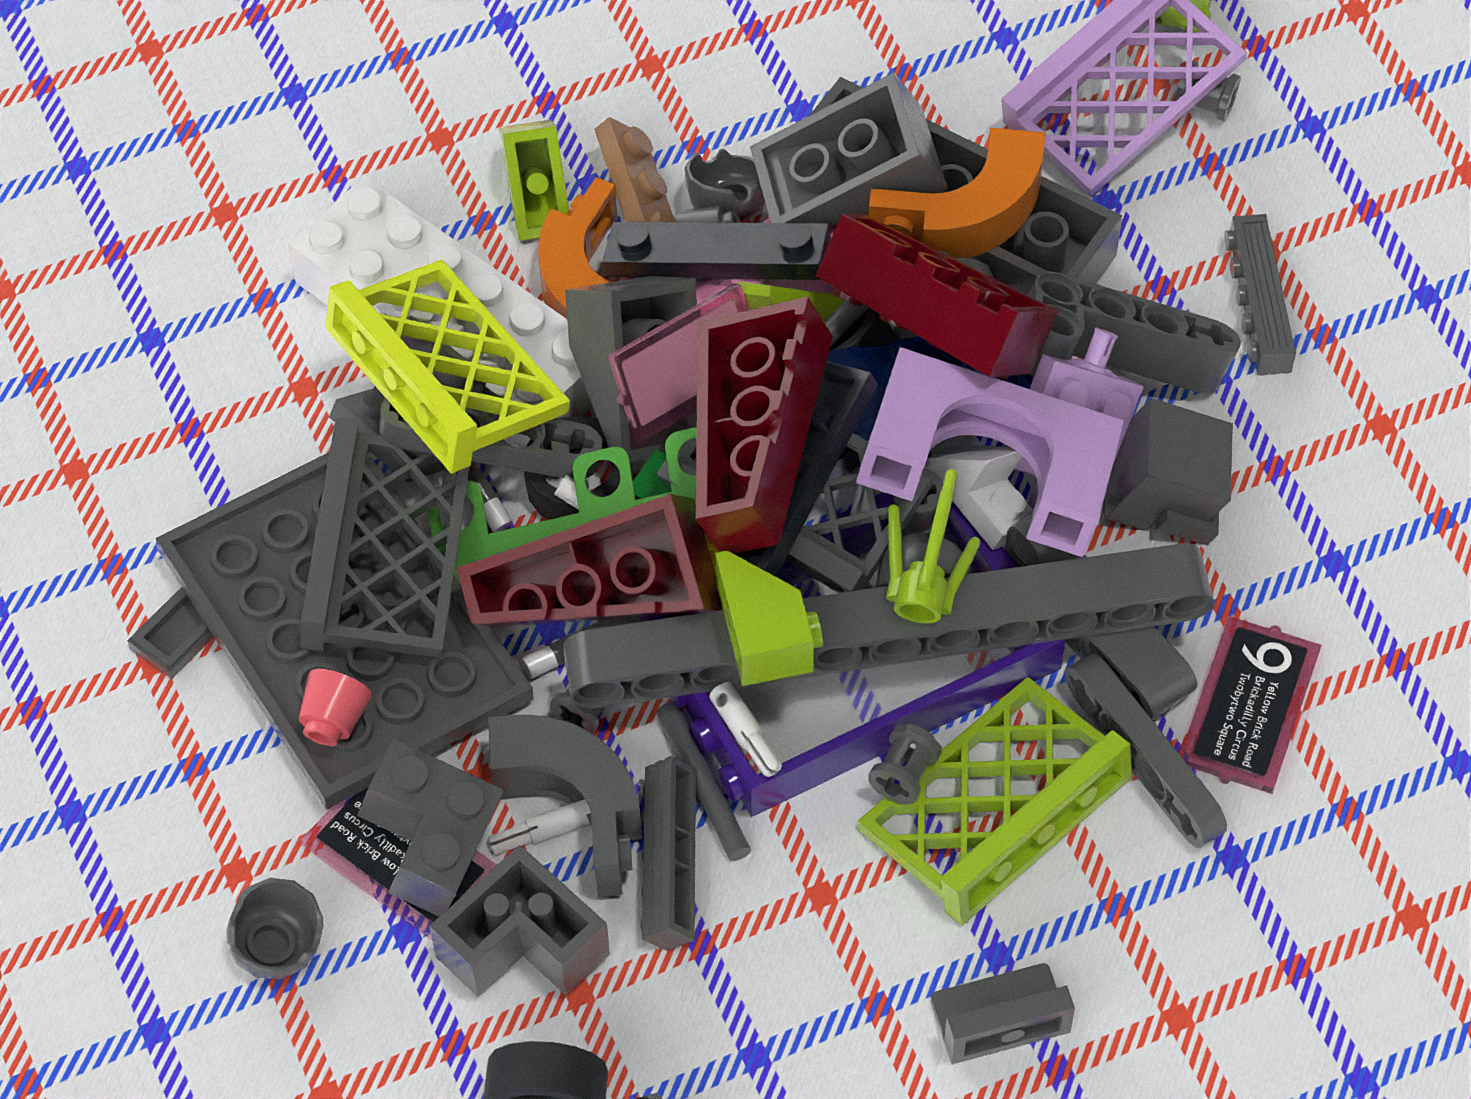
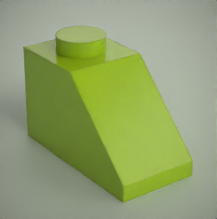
[499,119,569,241]
[715,551,823,686]

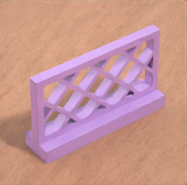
[1001,0,1247,196]

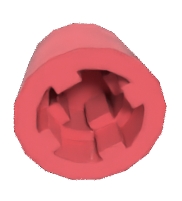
[298,669,372,746]

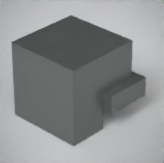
[1105,398,1233,545]

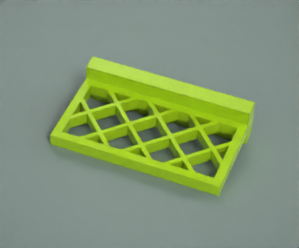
[857,677,1132,926]

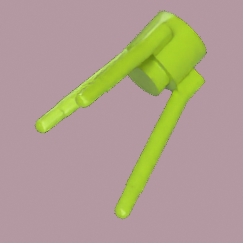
[886,469,980,624]

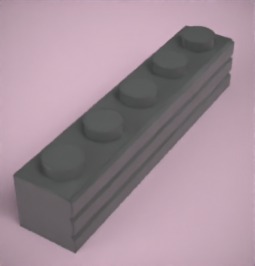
[1225,214,1296,376]
[641,756,697,951]

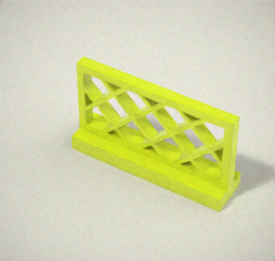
[325,259,570,474]

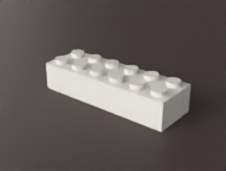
[288,176,593,448]

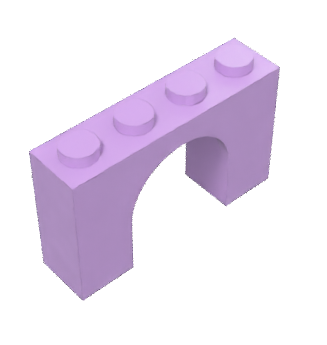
[856,347,1124,557]

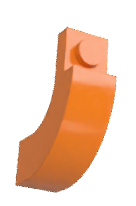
[869,128,1046,258]
[538,177,617,319]

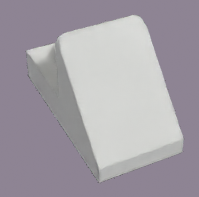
[924,445,1034,550]

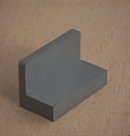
[931,963,1075,1065]

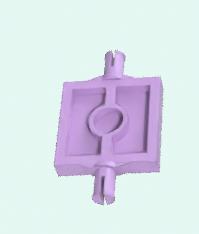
[1007,327,1144,510]

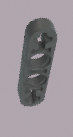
[379,398,602,479]
[1064,653,1227,848]

